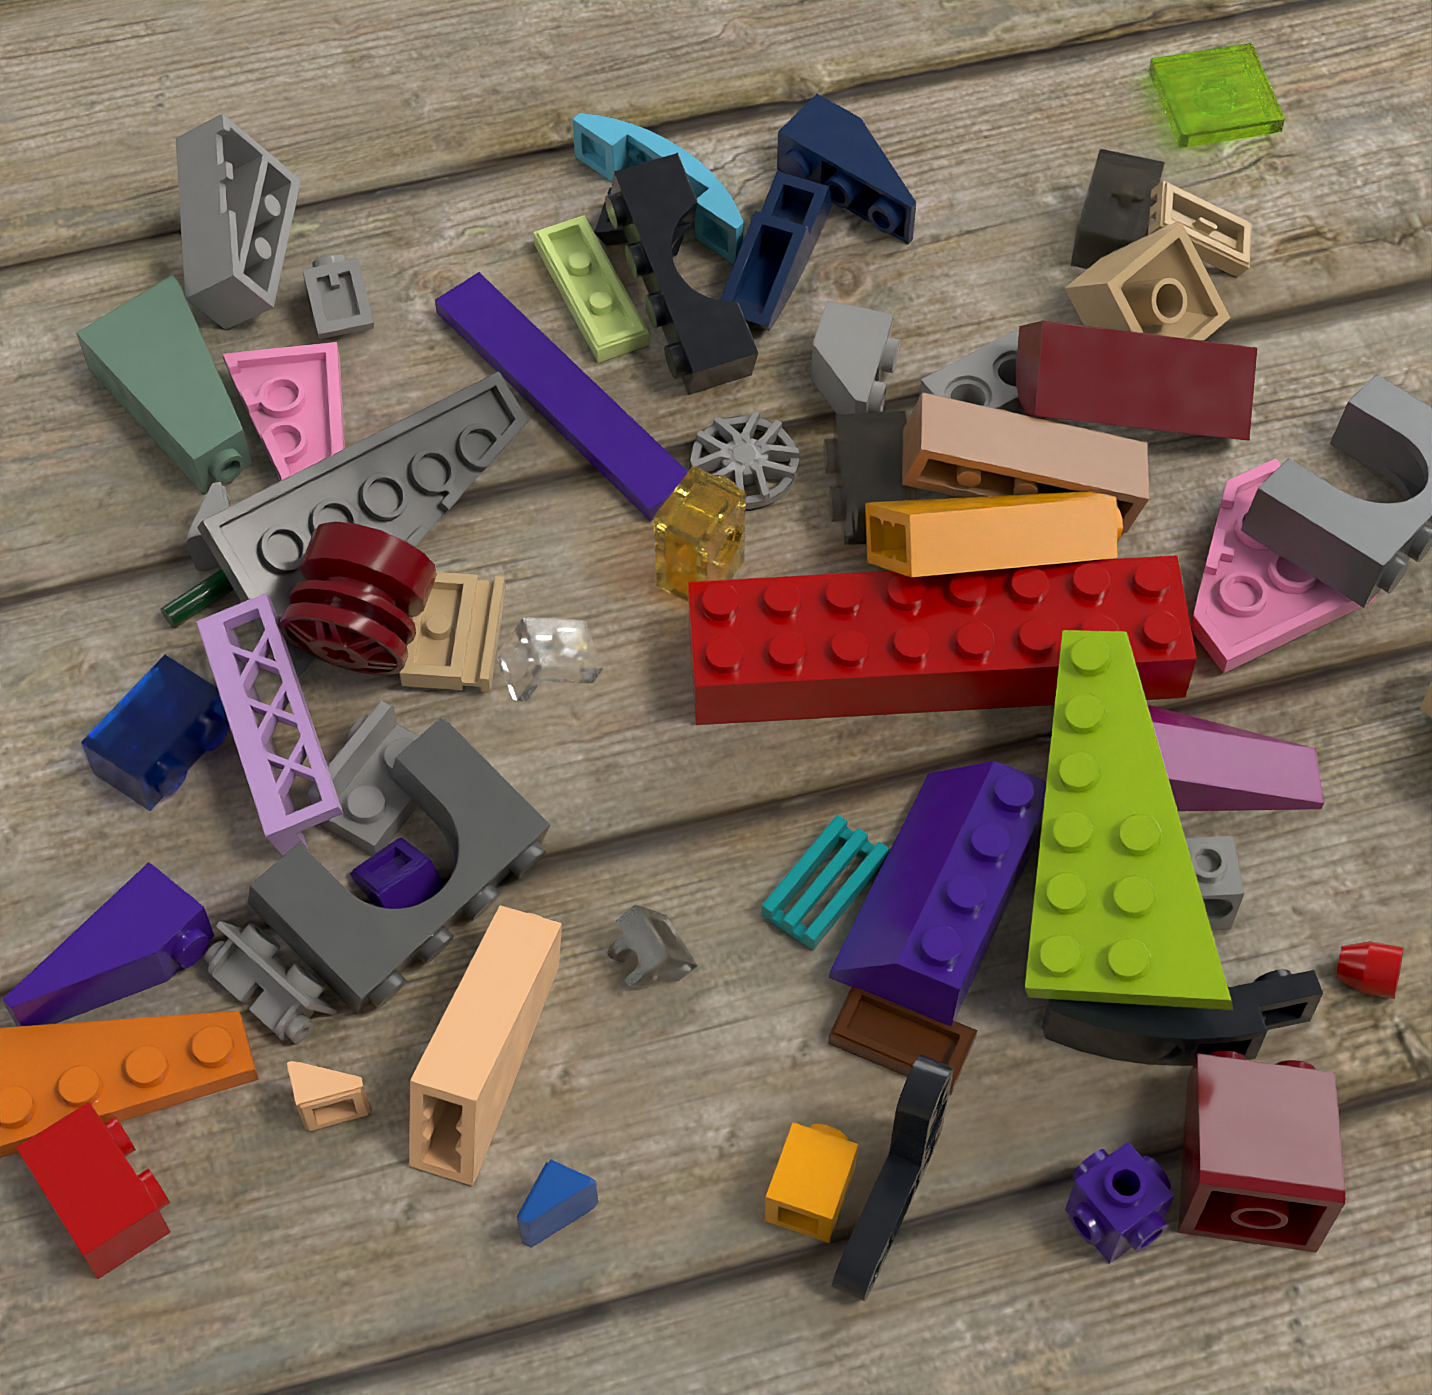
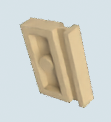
[400,572,506,692]

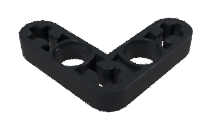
[832,1054,954,1302]

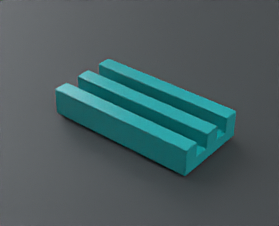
[761,814,889,951]

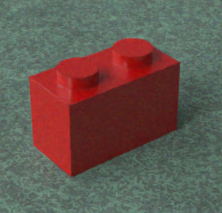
[16,1101,171,1279]

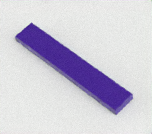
[435,272,695,521]

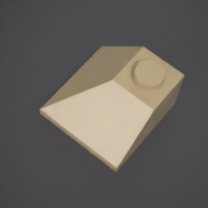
[1064,221,1230,341]

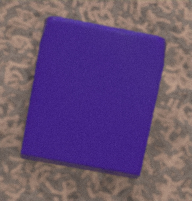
[350,837,445,909]

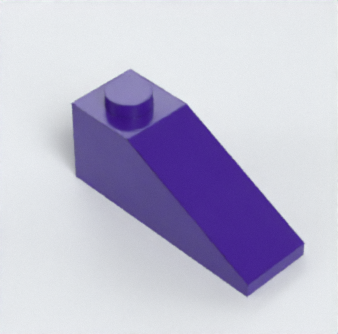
[2,862,215,1027]

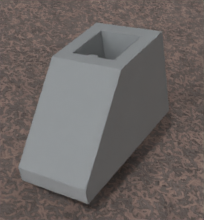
[811,300,901,438]

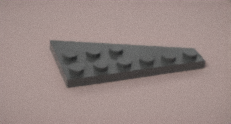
[197,371,529,678]

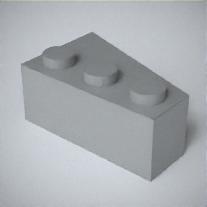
[176,113,301,330]

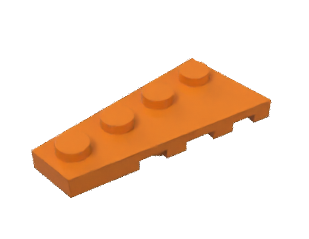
[0,1010,259,1158]

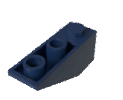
[777,94,916,244]

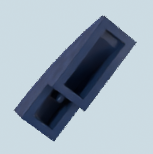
[720,171,832,331]

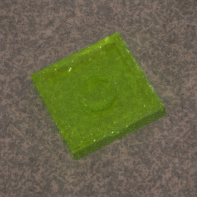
[1148,43,1285,148]

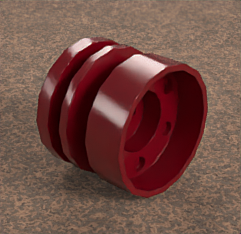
[278,521,437,676]

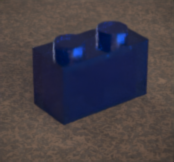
[81,654,230,811]

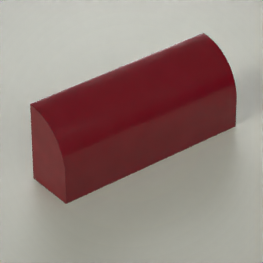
[1016,320,1258,441]

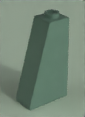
[76,275,252,495]

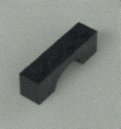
[605,153,759,395]

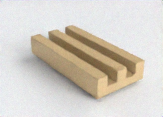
[1148,180,1252,277]

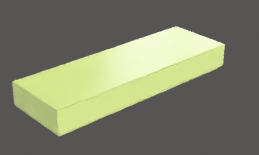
[533,215,650,363]

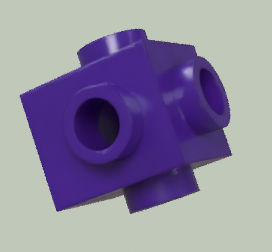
[1065,1141,1174,1264]

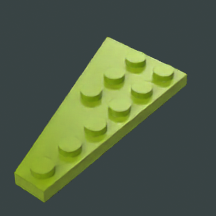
[1025,630,1233,1010]

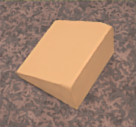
[287,1061,371,1132]

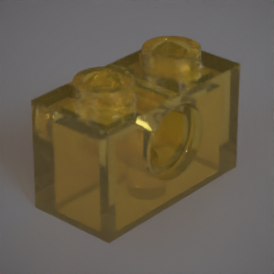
[654,465,746,602]

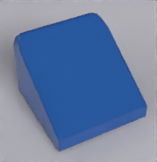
[517,1159,599,1248]

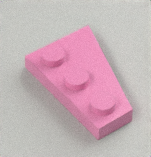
[222,342,345,481]

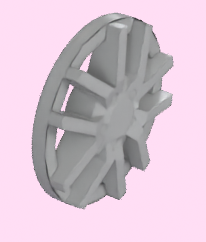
[690,412,799,509]

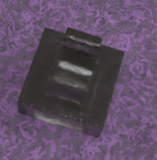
[607,904,698,989]

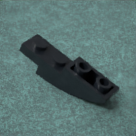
[1042,969,1323,1066]

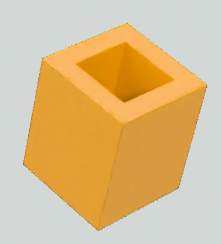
[764,1122,858,1243]

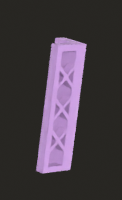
[196,593,343,856]

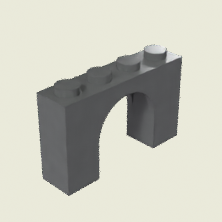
[1241,374,1432,608]
[248,716,550,1015]

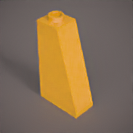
[865,491,1123,577]

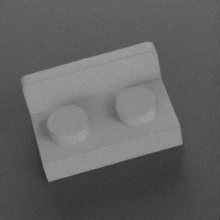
[308,701,419,855]

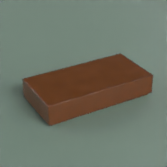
[828,987,978,1095]

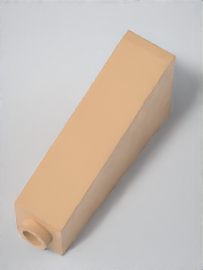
[409,905,562,1186]

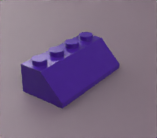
[829,761,1047,1027]

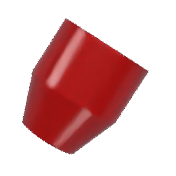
[1336,941,1404,999]

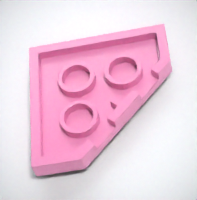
[1190,458,1377,673]

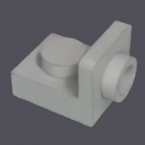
[303,255,374,340]

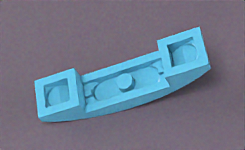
[572,113,743,265]

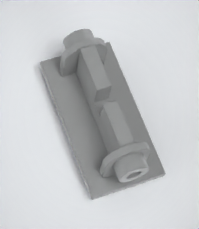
[204,921,338,1043]

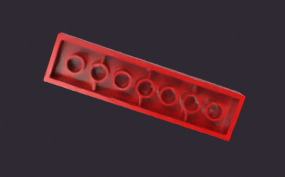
[688,555,1197,725]

